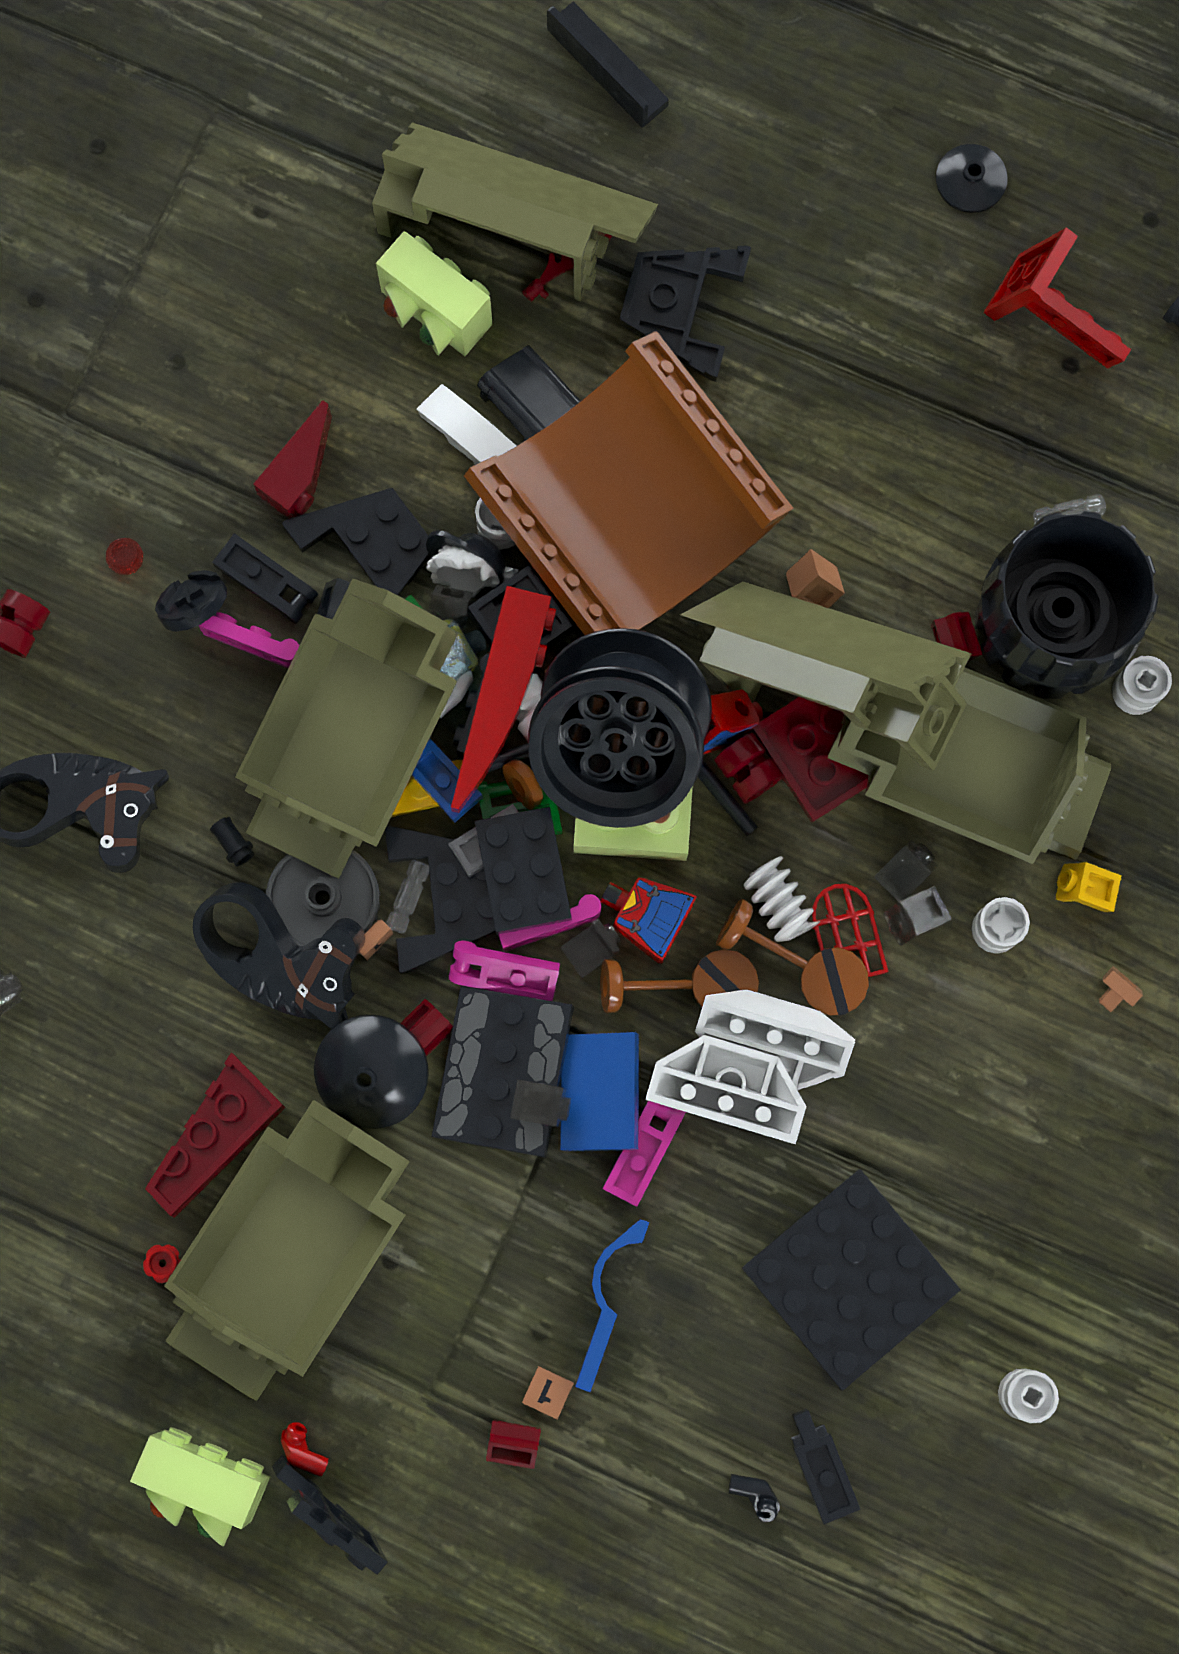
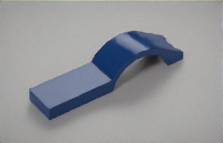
[411,739,483,823]
[575,1219,649,1392]

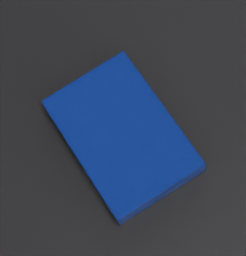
[561,1032,639,1151]

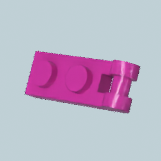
[199,612,300,668]
[498,894,601,952]
[449,941,560,1001]
[603,1101,686,1207]

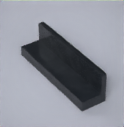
[547,1,669,128]

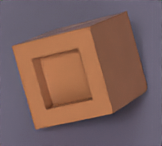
[786,549,845,608]

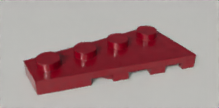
[145,1052,286,1218]

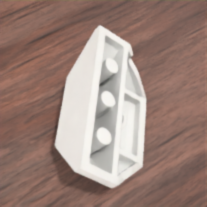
[695,990,855,1090]
[645,1035,806,1144]

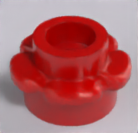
[143,1244,181,1283]

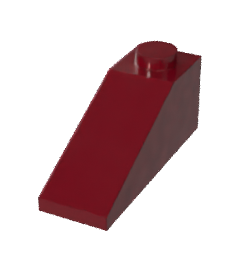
[253,400,332,519]

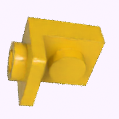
[1056,862,1122,912]

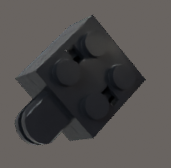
[468,565,573,651]

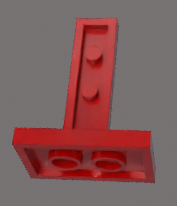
[983,227,1131,369]

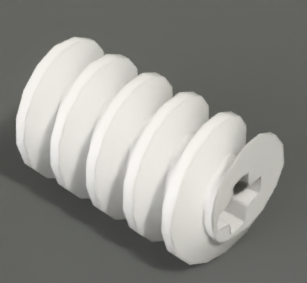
[744,856,820,942]

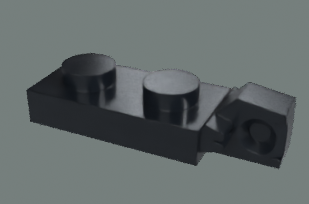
[791,1409,861,1524]

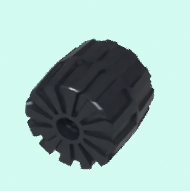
[974,511,1159,699]

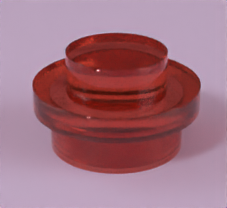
[106,538,144,575]

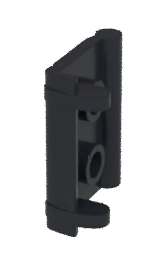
[477,345,581,442]

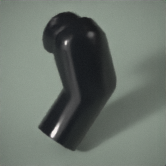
[728,1474,780,1522]

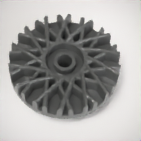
[266,850,381,946]

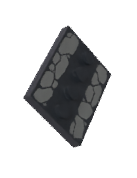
[432,986,574,1158]

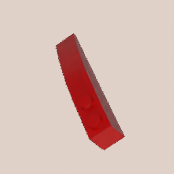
[451,586,556,813]

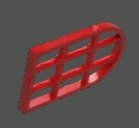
[812,884,888,977]

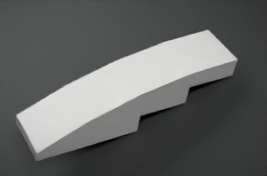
[417,384,516,465]

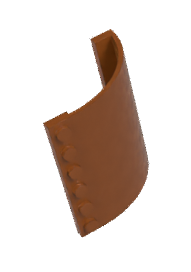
[464,331,793,635]

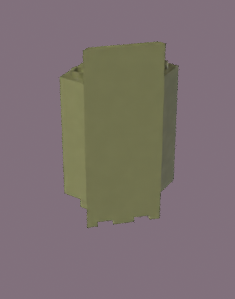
[372,122,658,301]
[235,579,459,879]
[680,581,971,771]
[827,667,1111,864]
[164,1100,410,1401]

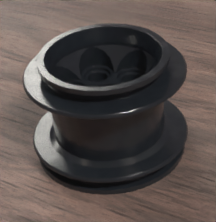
[528,628,712,828]

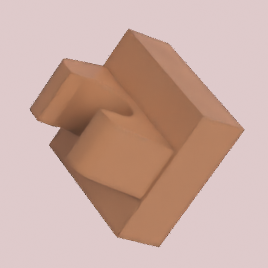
[1099,966,1143,1012]

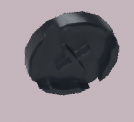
[155,570,227,632]

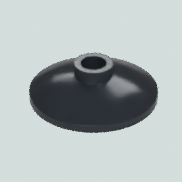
[936,144,1008,213]

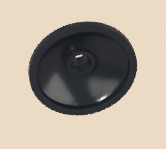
[314,1015,429,1129]

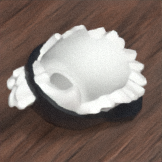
[426,530,518,598]

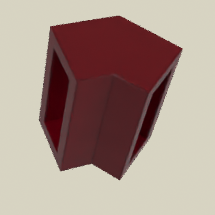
[931,611,982,662]
[401,998,453,1057]
[486,1420,541,1469]

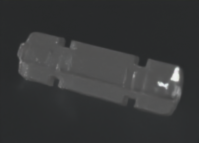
[1033,494,1106,524]
[386,860,429,934]

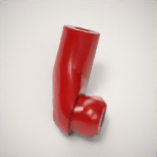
[281,1422,329,1477]

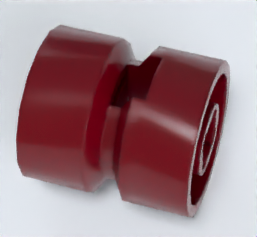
[0,589,50,658]
[714,733,784,804]

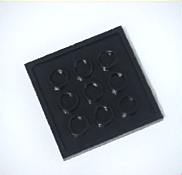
[741,1169,961,1391]

